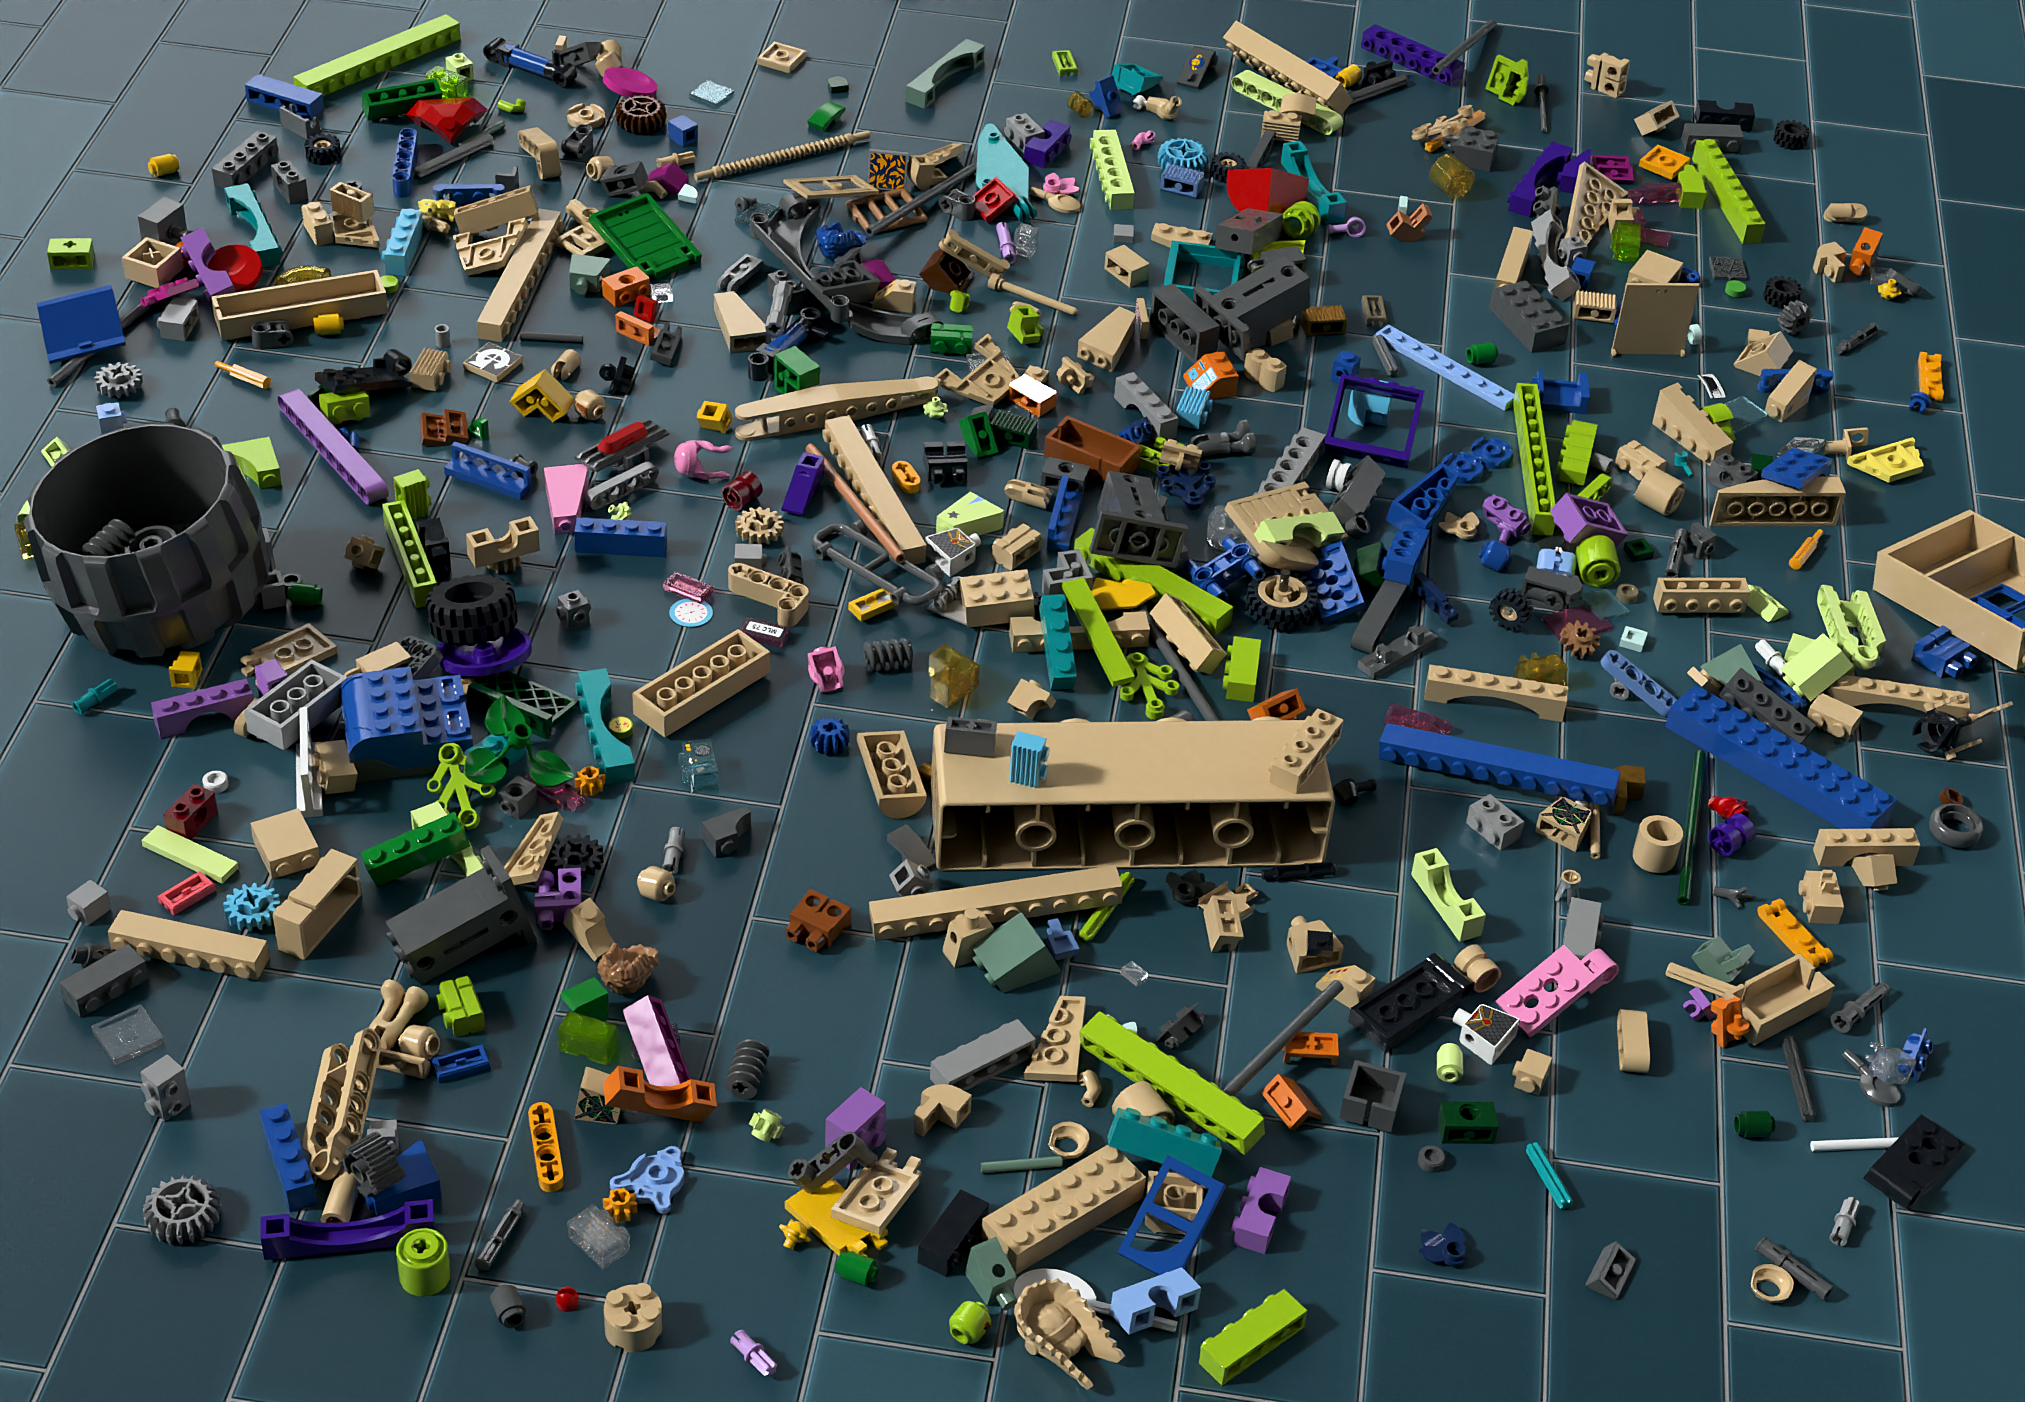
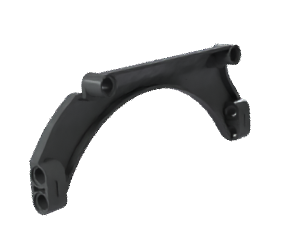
[750,192,943,345]

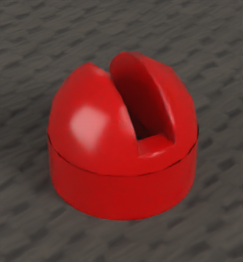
[556,1286,579,1312]

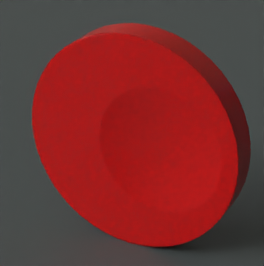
[208,244,263,292]

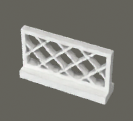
[296,707,323,818]

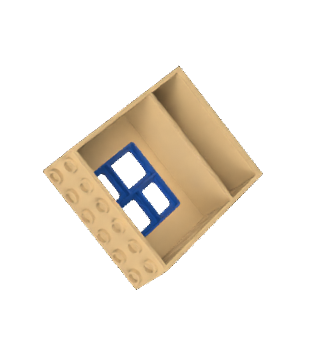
[1873,510,2025,671]

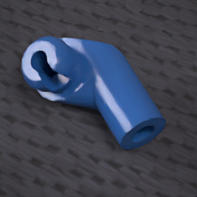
[338,428,359,453]

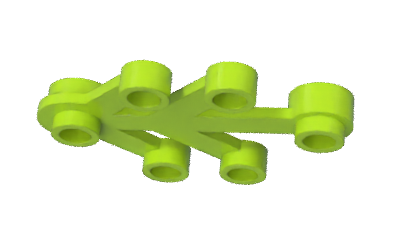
[1119,652,1179,720]
[427,743,496,830]

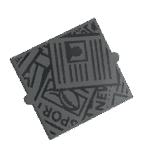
[1709,256,1747,281]

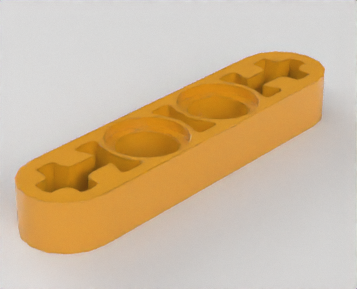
[528,1102,564,1192]

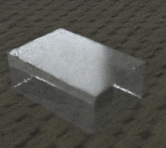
[1121,961,1148,987]

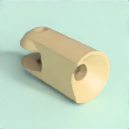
[551,349,581,381]

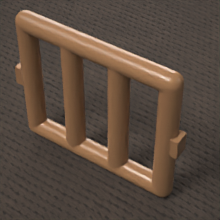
[846,188,927,233]

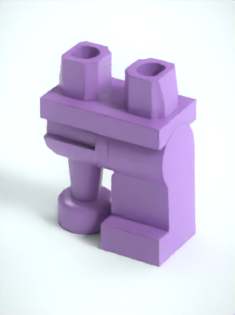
[534,868,582,931]

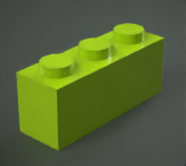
[1222,636,1261,702]

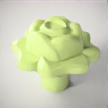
[923,397,948,419]
[608,502,631,520]

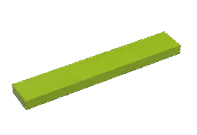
[1062,577,1135,687]

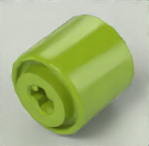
[1576,535,1621,587]
[396,1228,450,1297]

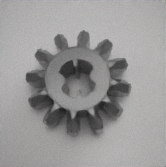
[1777,300,1813,335]

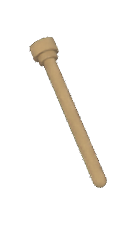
[988,273,1078,315]

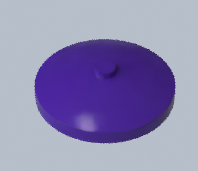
[438,628,532,676]

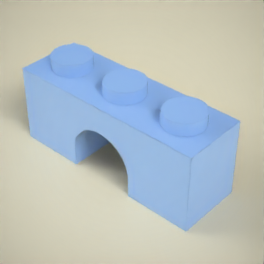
[1109,1267,1201,1334]

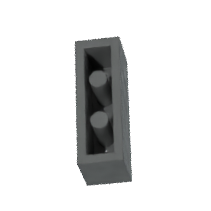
[1681,123,1744,153]
[59,944,149,1018]

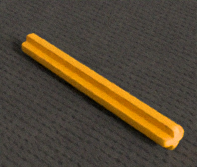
[1424,110,1486,153]

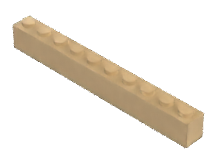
[477,208,564,342]
[822,415,926,565]
[869,865,1122,941]

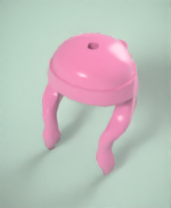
[674,440,733,480]

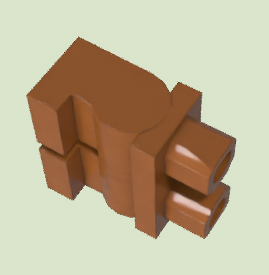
[786,889,851,952]

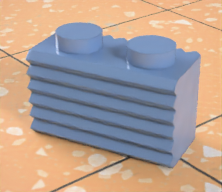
[1160,163,1204,198]

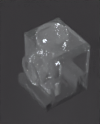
[1014,223,1039,258]

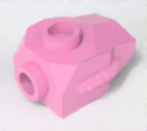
[808,646,845,694]

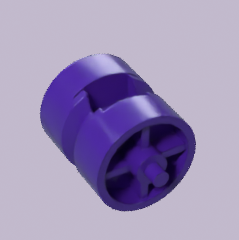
[1708,813,1755,856]

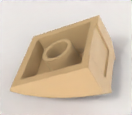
[1145,1171,1203,1235]

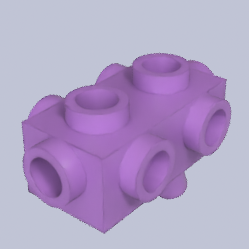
[1482,494,1531,545]

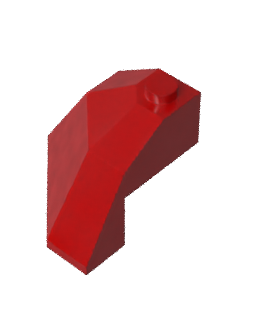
[406,97,488,145]

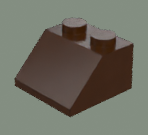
[919,248,974,294]

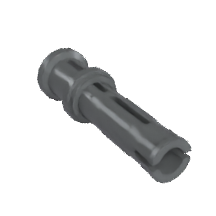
[1831,981,1890,1033]

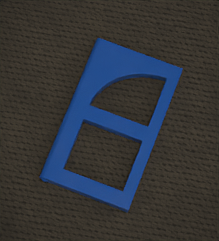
[1117,1155,1226,1276]

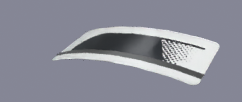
[1697,374,1726,398]

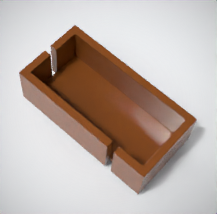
[1044,416,1141,482]

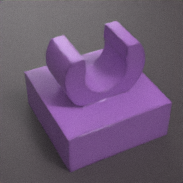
[1683,986,1717,1022]

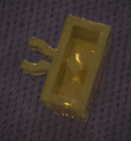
[1513,652,1568,686]

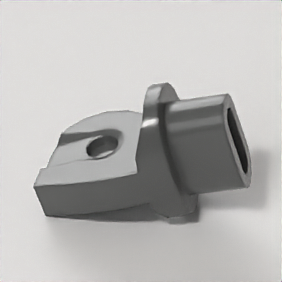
[70,942,111,968]

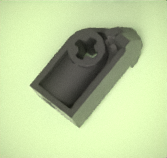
[1521,566,1583,611]

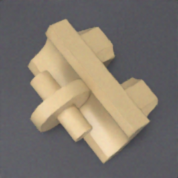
[1056,357,1094,394]
[1159,439,1202,471]

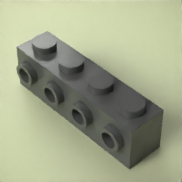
[212,131,279,188]
[1719,668,1816,744]

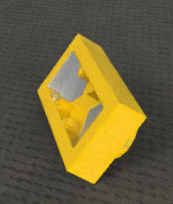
[848,588,899,622]

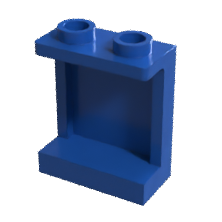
[1532,369,1590,414]

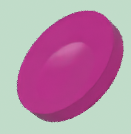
[603,67,657,98]

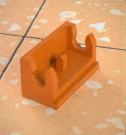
[1283,1032,1339,1065]

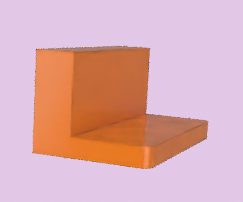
[615,311,660,346]
[1261,1074,1322,1131]

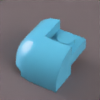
[1348,380,1393,427]

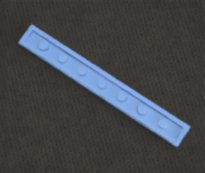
[1376,325,1514,411]

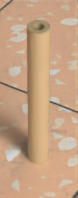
[1590,803,1600,859]

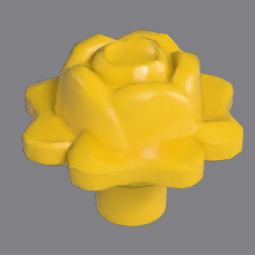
[1878,279,1901,300]
[779,1219,811,1250]

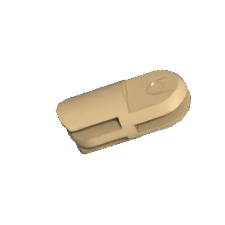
[1823,203,1868,223]
[1004,479,1053,509]

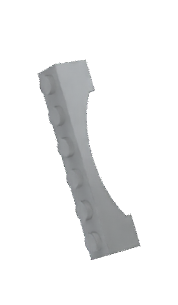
[1531,209,1581,302]

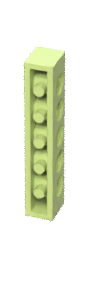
[1090,130,1135,210]

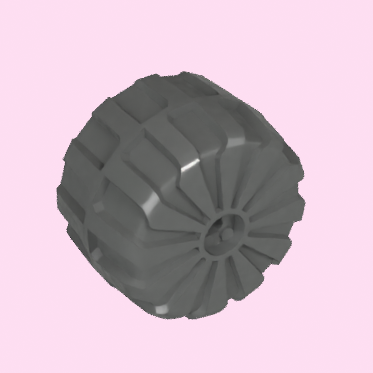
[24,423,270,658]

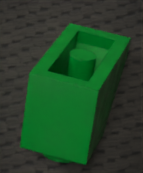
[958,411,998,458]

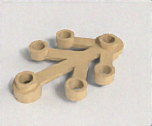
[1411,105,1474,142]

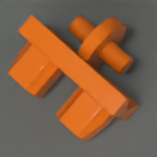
[1711,997,1750,1048]

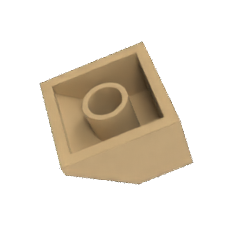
[1734,331,1793,376]

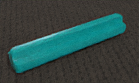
[1526,1142,1573,1210]

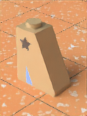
[1764,360,1817,423]

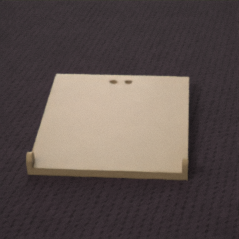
[1611,283,1699,357]

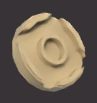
[567,103,605,129]

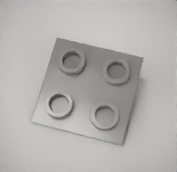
[927,576,966,625]

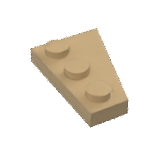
[908,143,965,166]
[1151,223,1213,247]

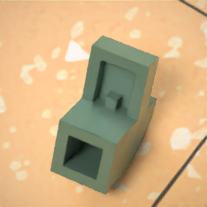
[1691,936,1755,982]

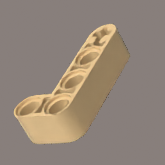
[518,127,561,180]
[728,563,809,628]

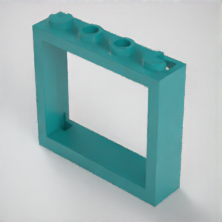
[1163,240,1245,301]

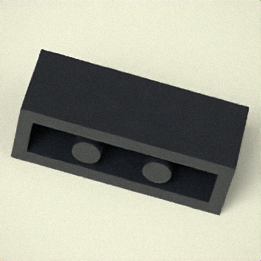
[917,1189,989,1277]

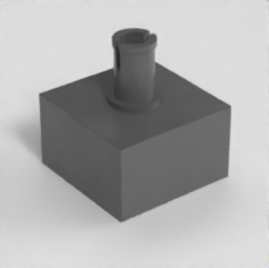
[138,197,192,246]

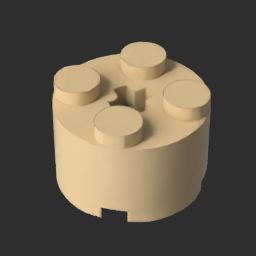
[604,1283,662,1352]

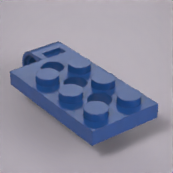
[1306,539,1367,624]

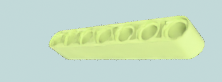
[1231,70,1343,135]

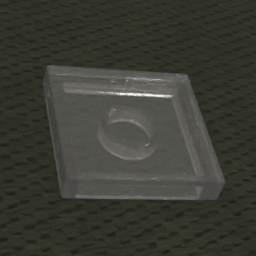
[91,1004,165,1066]

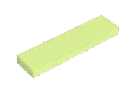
[141,825,238,884]

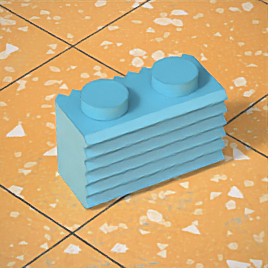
[1175,386,1213,430]
[1009,731,1050,788]

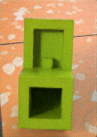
[1699,403,1736,441]

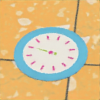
[669,598,713,627]

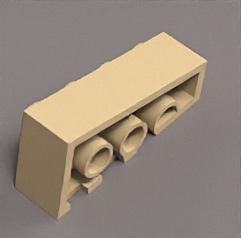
[1652,382,1733,466]

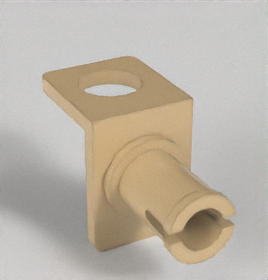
[1823,428,1869,460]

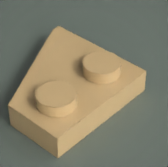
[1687,667,1722,699]

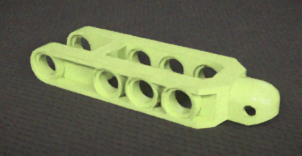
[1817,585,1886,670]

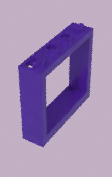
[1324,374,1425,468]

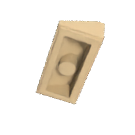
[377,1048,432,1079]

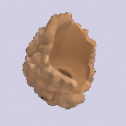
[597,943,659,995]

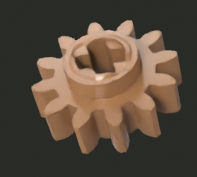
[1559,620,1600,659]

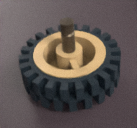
[1246,569,1318,630]

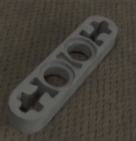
[1247,129,1276,169]

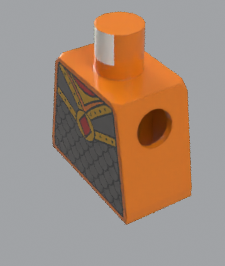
[1849,227,1883,275]

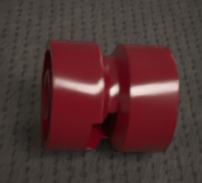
[721,471,763,511]

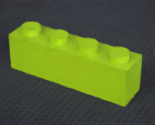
[1199,1289,1307,1385]

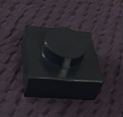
[1306,930,1333,958]

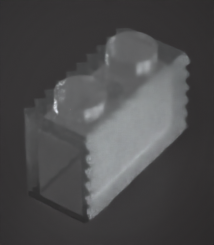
[567,1204,630,1270]

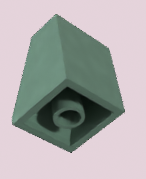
[971,912,1061,993]

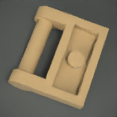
[555,225,609,256]

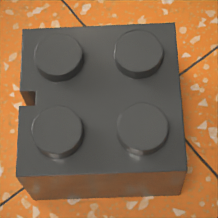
[1339,1060,1406,1133]

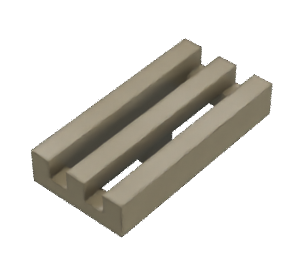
[1361,295,1387,325]

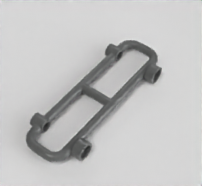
[811,519,944,605]

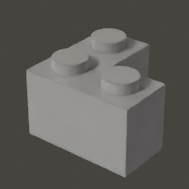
[1042,549,1093,602]

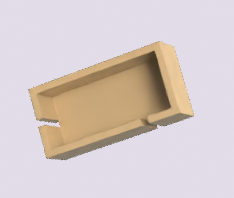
[273,849,362,960]
[1723,954,1835,1046]

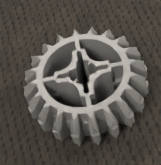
[143,1174,221,1245]

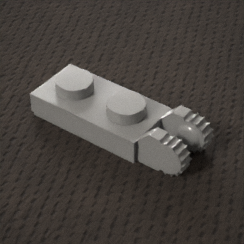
[716,254,763,292]

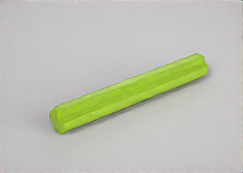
[1079,872,1135,942]

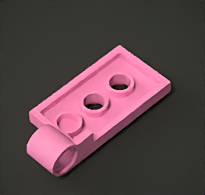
[1496,945,1619,1038]

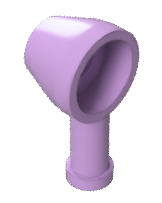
[1328,217,1366,237]

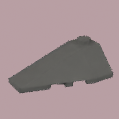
[809,260,880,304]

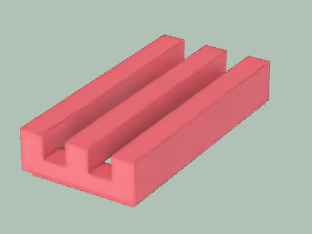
[158,871,216,915]

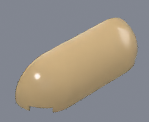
[1258,540,1319,573]

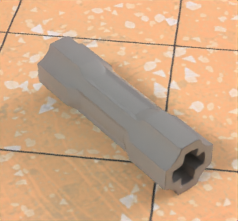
[765,281,793,336]

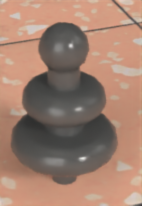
[735,196,757,212]

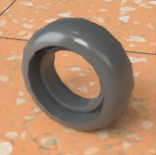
[1929,803,1983,849]

